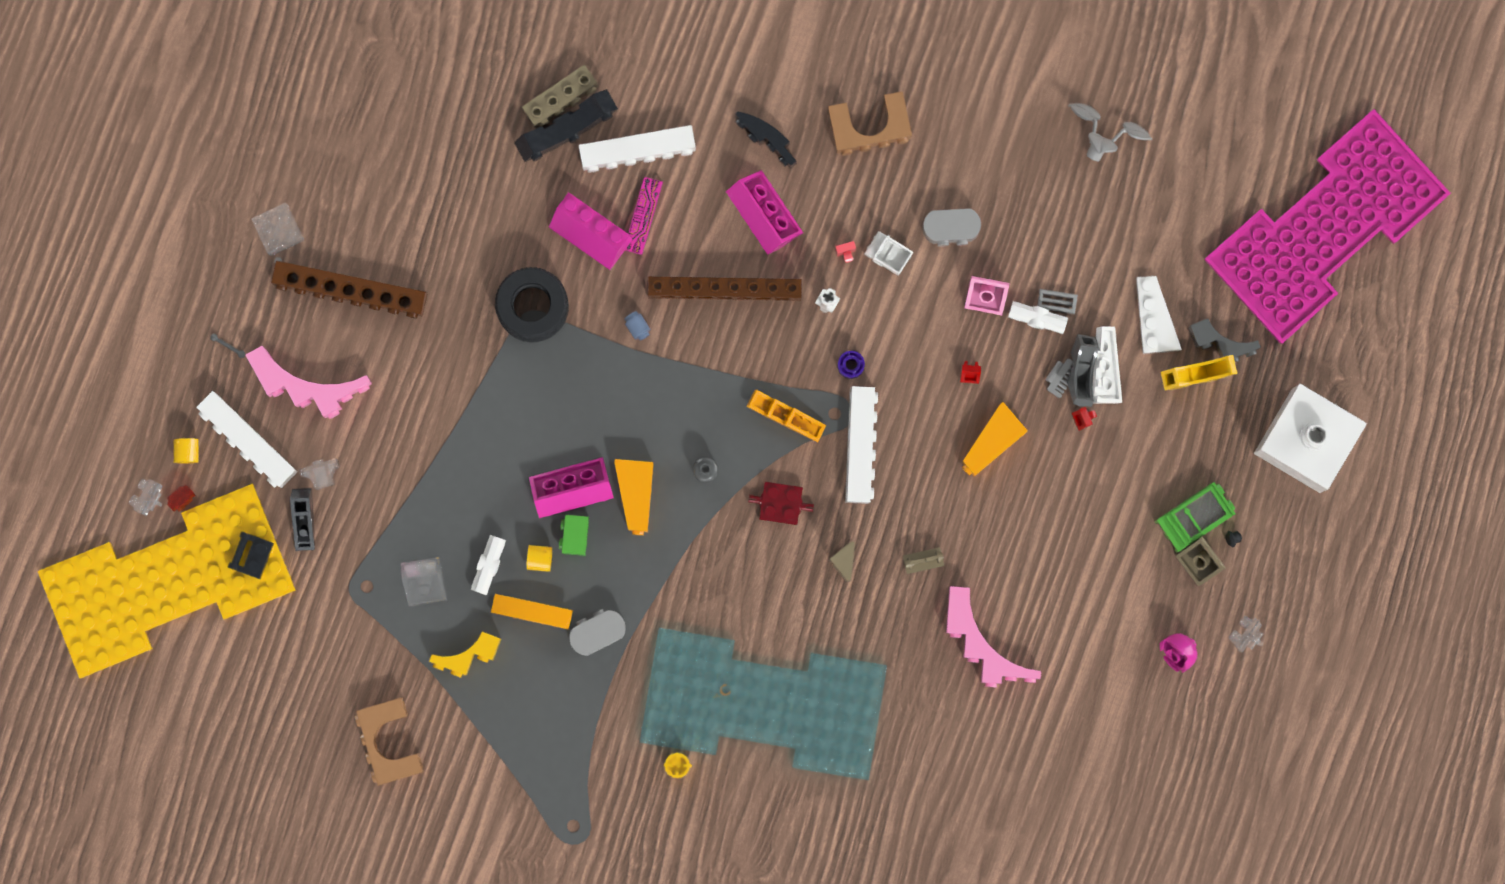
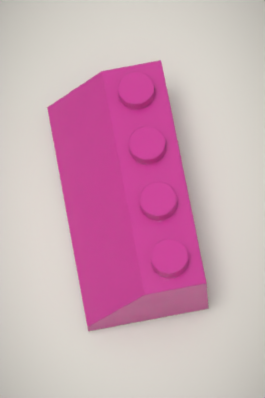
[726,170,803,255]
[549,192,632,270]
[529,457,614,518]

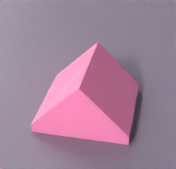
[965,276,1009,315]

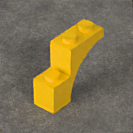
[1161,355,1237,390]
[429,632,501,677]

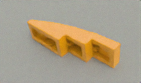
[746,390,826,442]
[491,594,573,629]

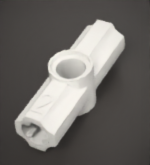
[815,288,840,313]
[1008,301,1068,334]
[471,535,506,595]

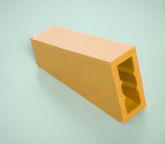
[962,402,1028,477]
[615,459,654,535]

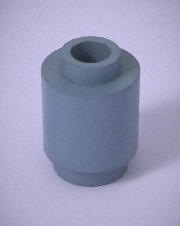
[624,311,651,341]

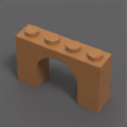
[828,91,912,156]
[355,698,424,786]

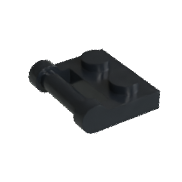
[228,531,274,580]

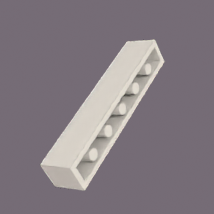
[579,125,696,172]
[845,386,878,504]
[196,391,297,488]

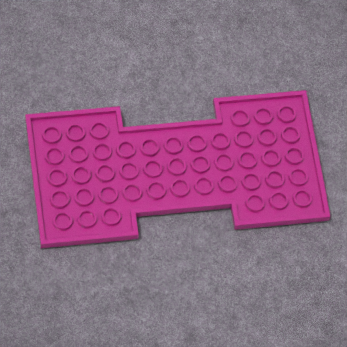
[1204,109,1451,344]

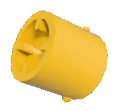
[173,438,199,464]
[527,545,552,572]
[663,753,692,778]

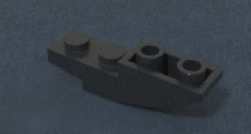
[735,111,797,169]

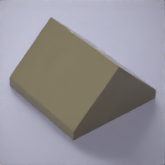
[1176,537,1226,587]
[829,542,855,582]

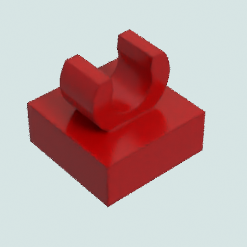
[960,361,981,384]
[1071,407,1097,431]

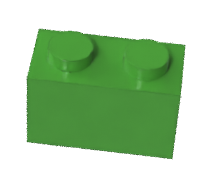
[559,515,589,556]

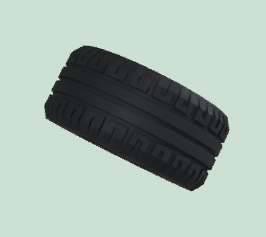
[495,267,569,342]

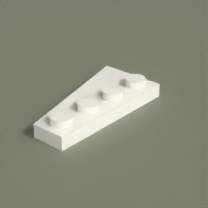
[1136,276,1182,354]
[1092,327,1122,404]

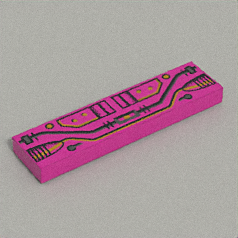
[625,177,663,255]

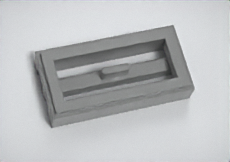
[1037,289,1078,314]

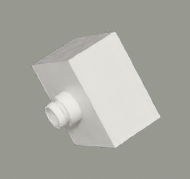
[1254,384,1367,493]

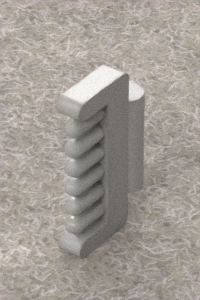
[1045,359,1074,398]

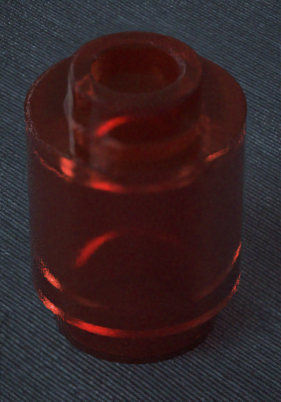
[167,484,196,512]

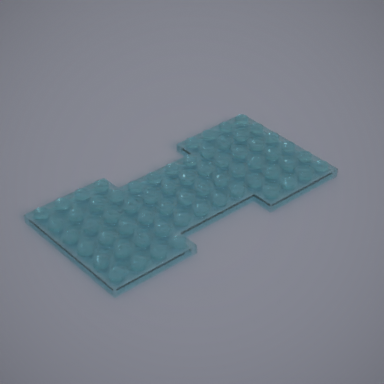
[640,628,887,780]

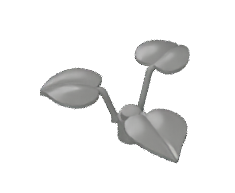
[1068,103,1153,161]

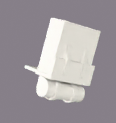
[864,231,913,276]

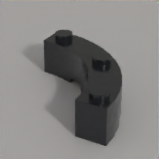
[514,89,618,162]

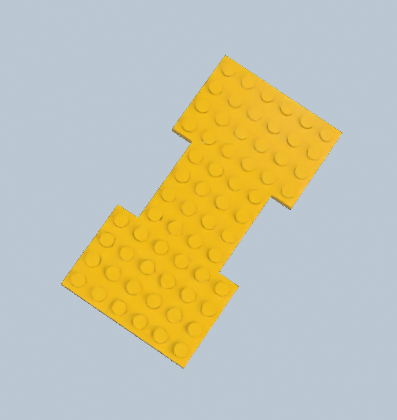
[38,484,296,678]

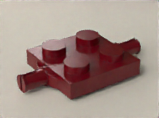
[748,482,814,525]

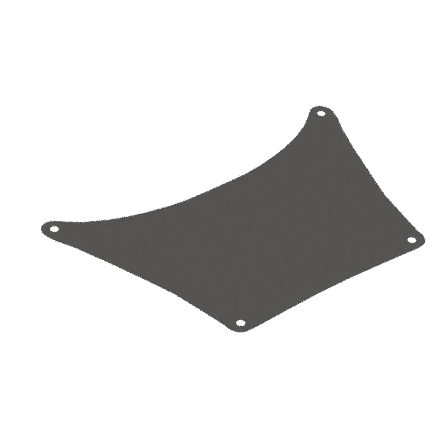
[349,310,849,845]

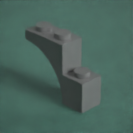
[1188,319,1261,362]
[1067,334,1099,407]

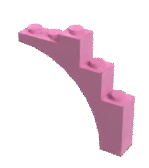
[246,346,372,419]
[946,586,1041,687]

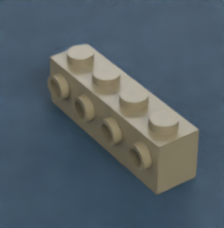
[522,64,598,129]

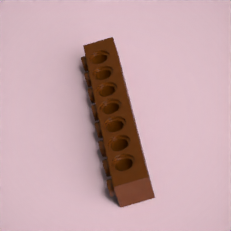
[271,261,428,319]
[648,276,802,301]

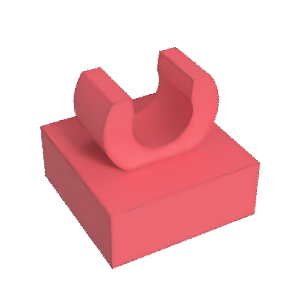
[835,241,856,263]

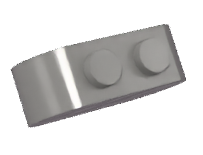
[923,209,981,247]
[570,609,626,656]

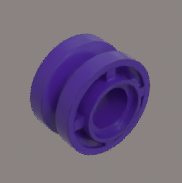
[838,351,865,379]

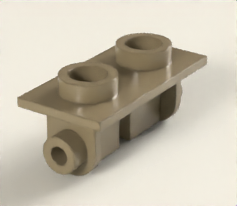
[903,547,944,574]

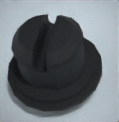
[1225,531,1242,547]

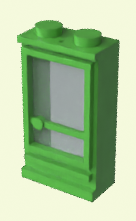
[1155,482,1236,553]

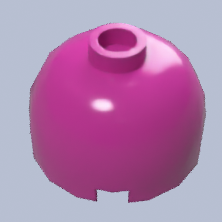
[1160,633,1197,673]

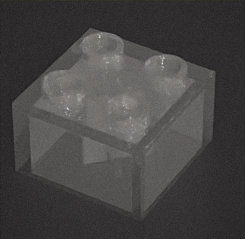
[251,202,305,256]

